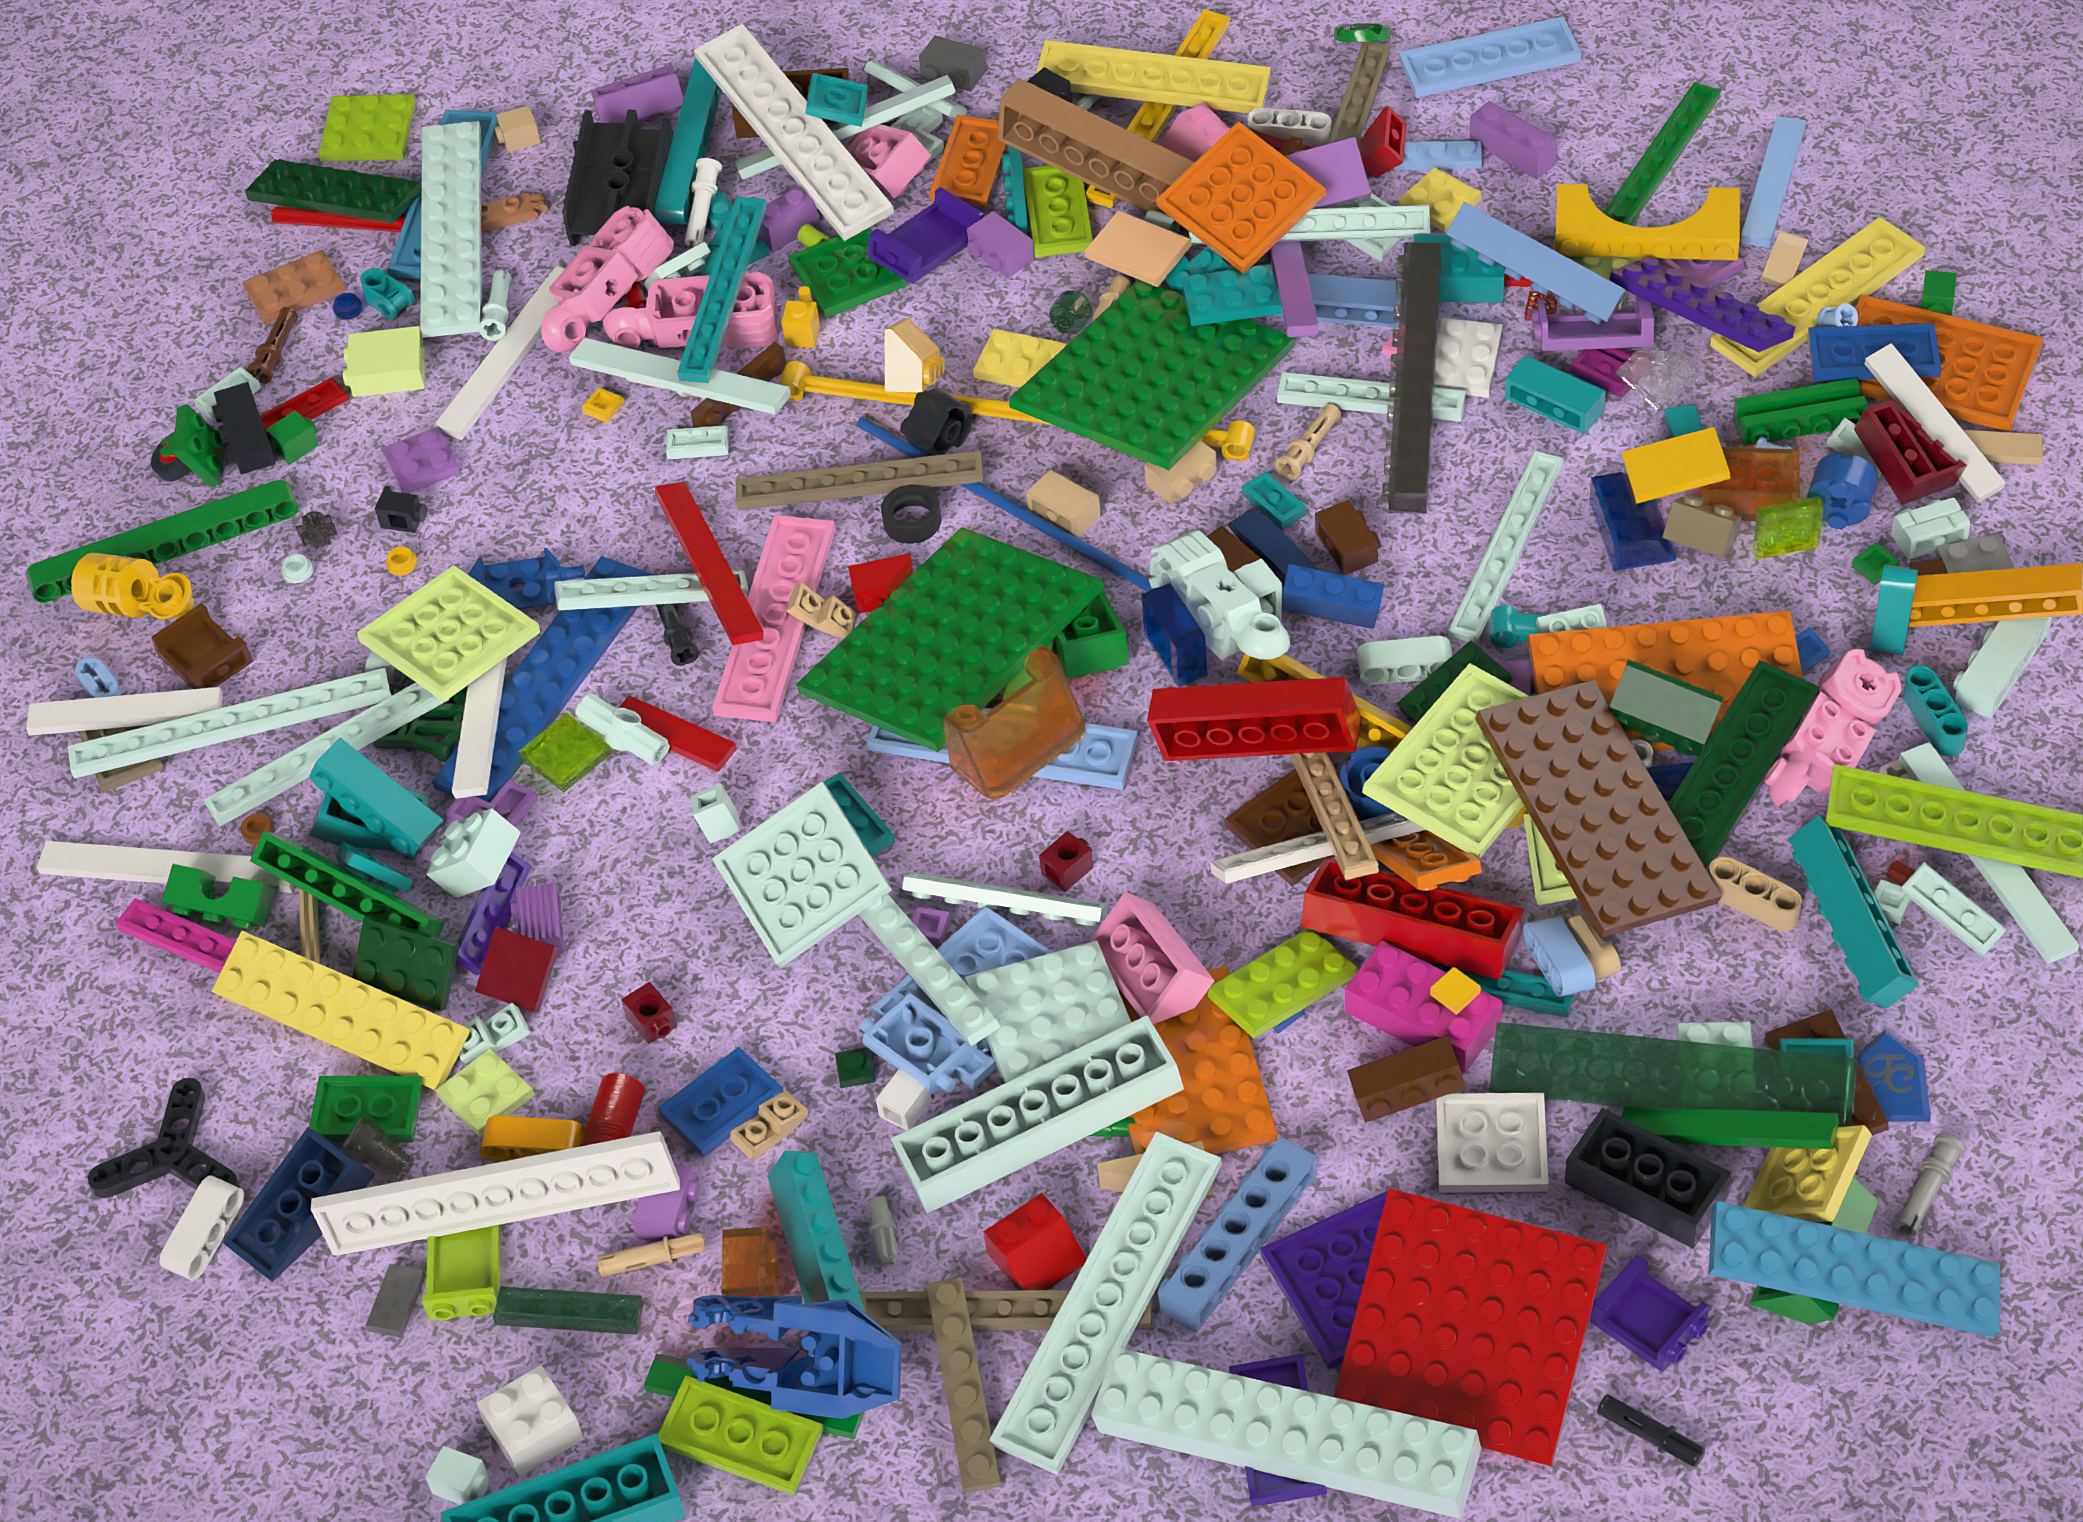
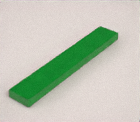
[1621,1107,1839,1149]

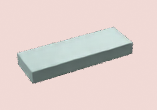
[1900,863,2007,957]

